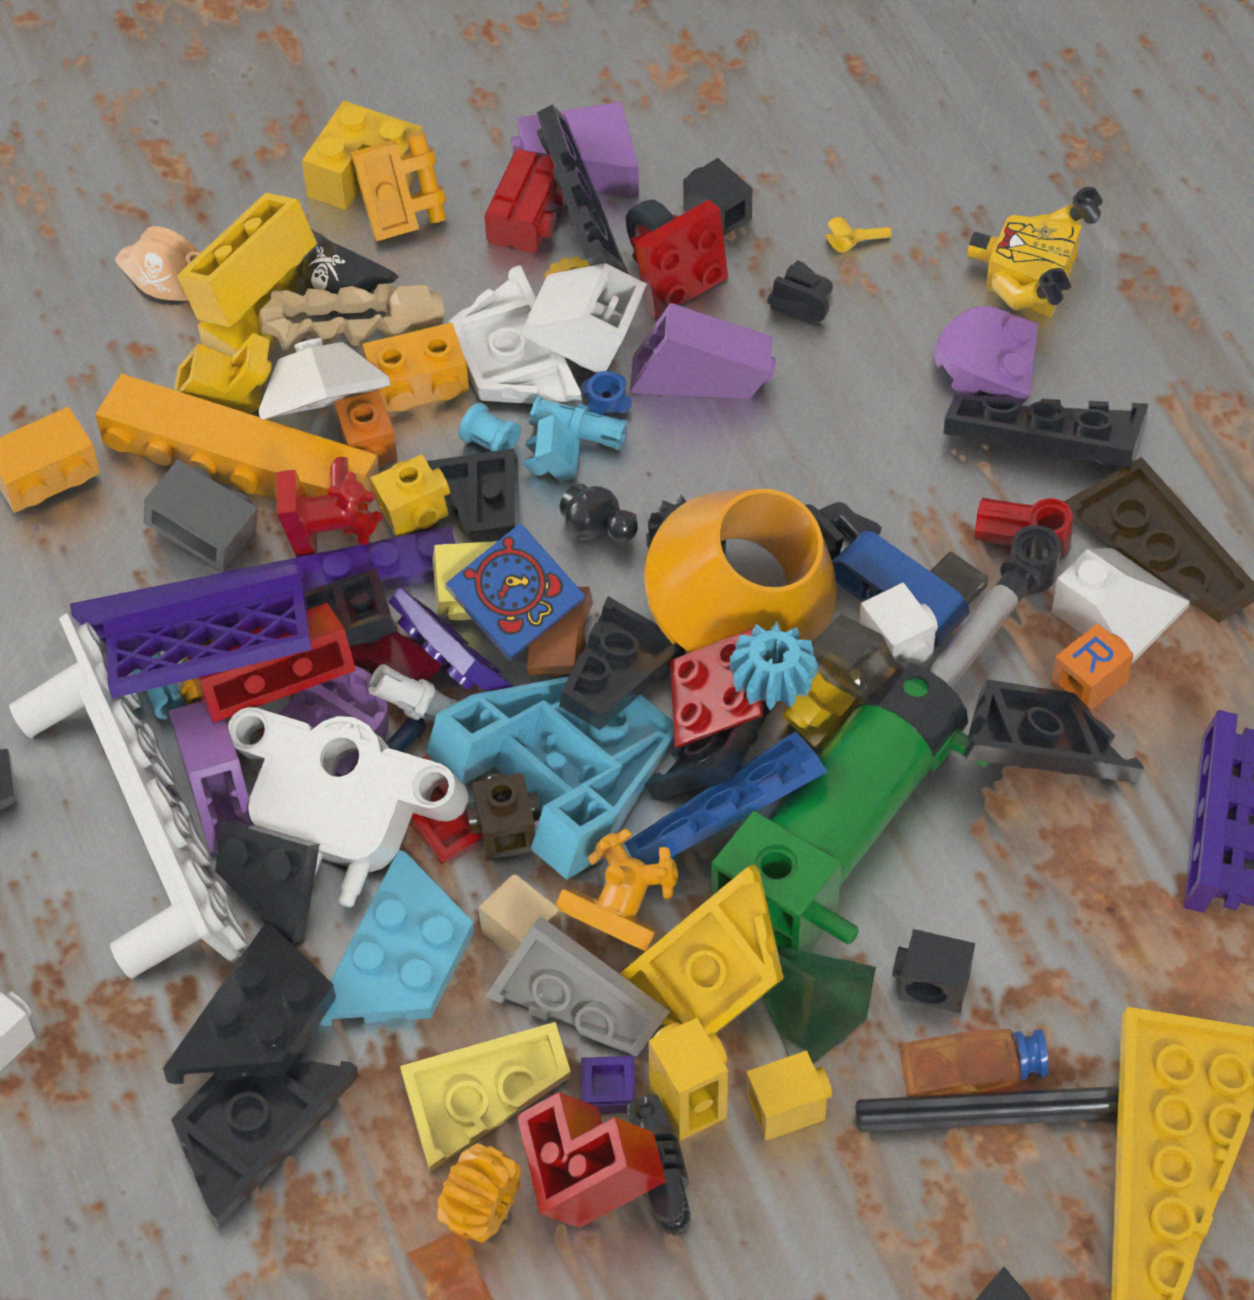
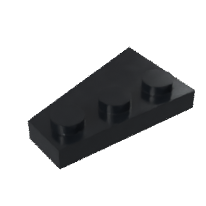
[644,700,776,800]

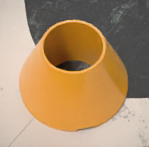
[644,489,837,653]

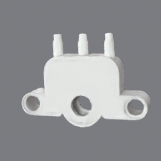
[228,707,469,908]

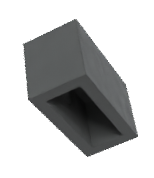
[143,459,258,572]

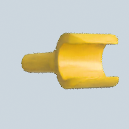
[825,217,892,253]

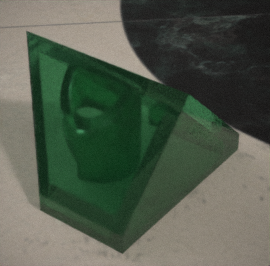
[763,946,877,1064]

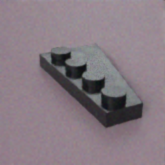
[943,395,1149,467]

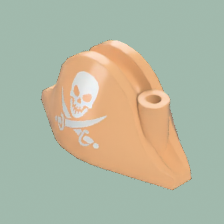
[116,226,200,301]

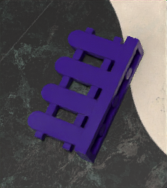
[1184,710,1254,913]

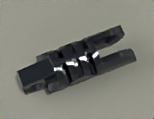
[627,1094,691,1236]

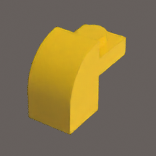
[174,333,272,414]
[781,654,873,748]

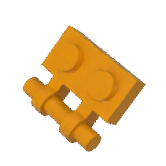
[351,132,447,242]

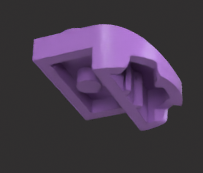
[934,306,1038,406]
[278,666,389,777]

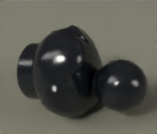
[559,484,638,543]

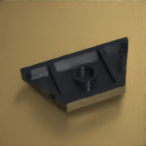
[964,679,1145,783]
[163,923,336,1084]
[171,1053,359,1228]

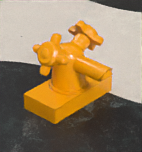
[555,829,678,952]

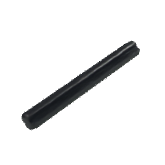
[855,1086,1119,1132]

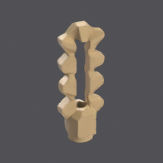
[258,284,444,351]

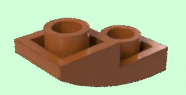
[527,586,593,677]

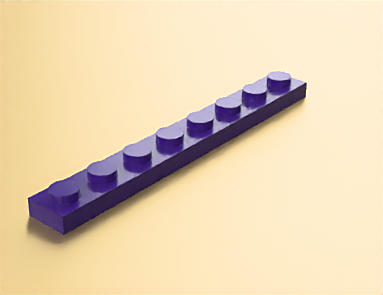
[70,526,456,644]

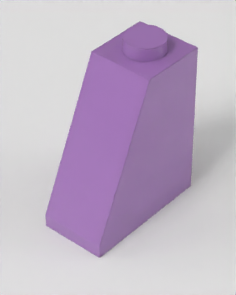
[510,102,639,198]
[630,303,776,399]
[169,702,254,856]

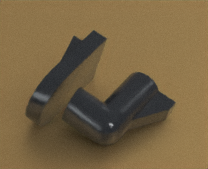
[767,260,833,324]
[805,502,882,560]

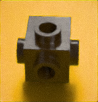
[466,773,541,860]

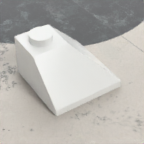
[259,338,391,420]
[1051,548,1190,664]

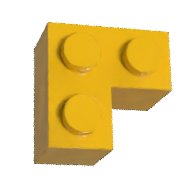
[302,100,423,210]

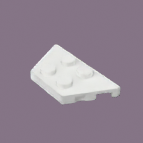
[448,265,582,407]

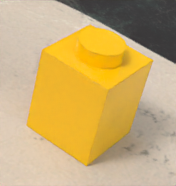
[745,1050,832,1141]

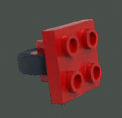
[626,199,729,320]

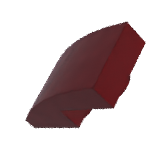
[350,632,441,681]

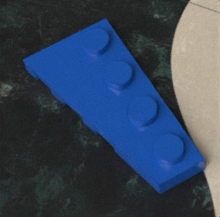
[624,731,827,865]

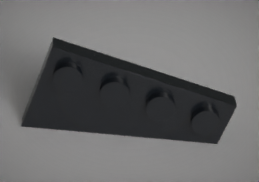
[536,105,629,275]

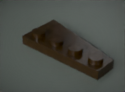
[1064,457,1254,623]

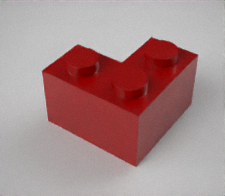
[517,1092,666,1228]

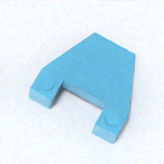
[426,677,674,880]

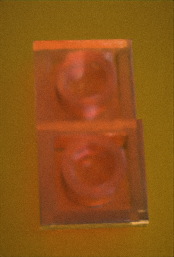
[898,1029,1022,1097]

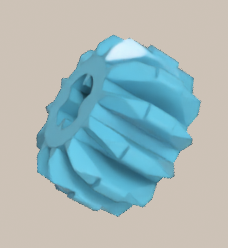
[730,621,818,711]

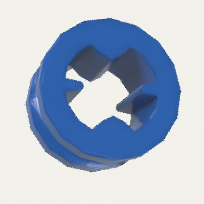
[1012,1029,1048,1080]

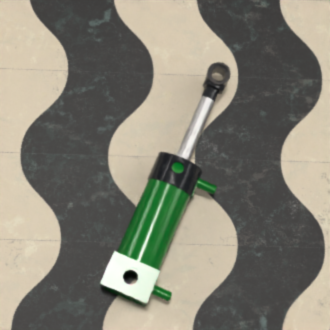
[711,525,1062,967]

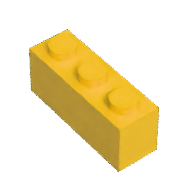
[177,193,317,328]

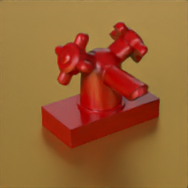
[276,457,383,558]

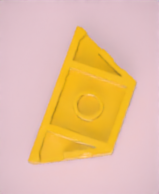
[619,864,784,1035]

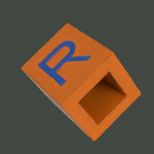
[1051,623,1134,712]

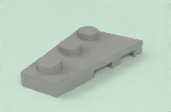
[485,917,670,1057]

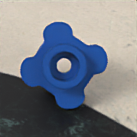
[581,371,632,415]

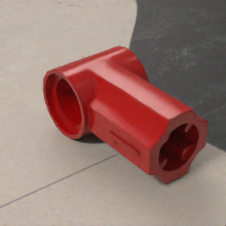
[974,498,1073,559]

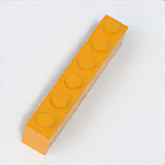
[95,373,379,506]

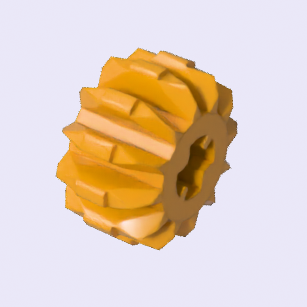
[437,1143,521,1243]

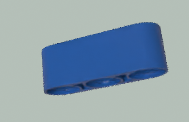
[832,531,970,648]

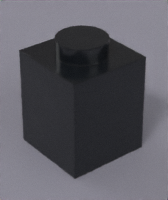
[683,158,753,237]

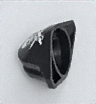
[295,229,399,295]

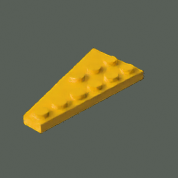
[1111,1007,1254,1300]

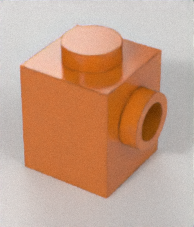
[334,390,398,468]

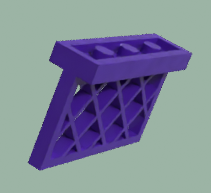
[101,564,312,699]

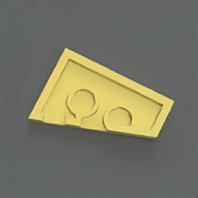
[400,1022,571,1172]

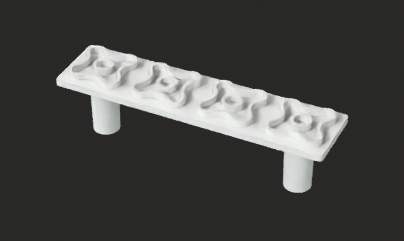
[9,613,248,979]

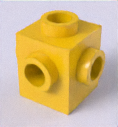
[370,454,450,537]

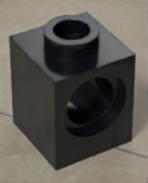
[892,929,976,1014]

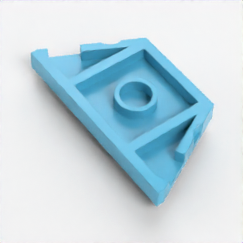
[319,850,474,1026]

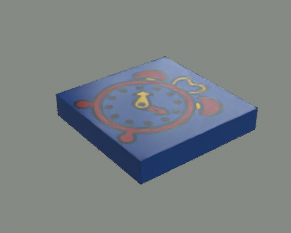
[445,523,585,662]

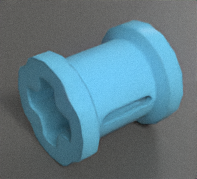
[458,402,521,452]

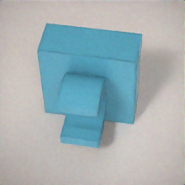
[524,414,580,483]

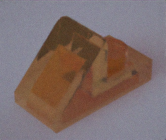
[406,1232,493,1300]

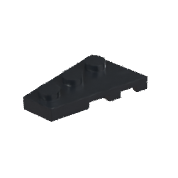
[559,596,686,730]

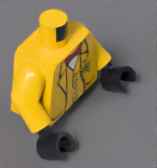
[967,187,1103,317]

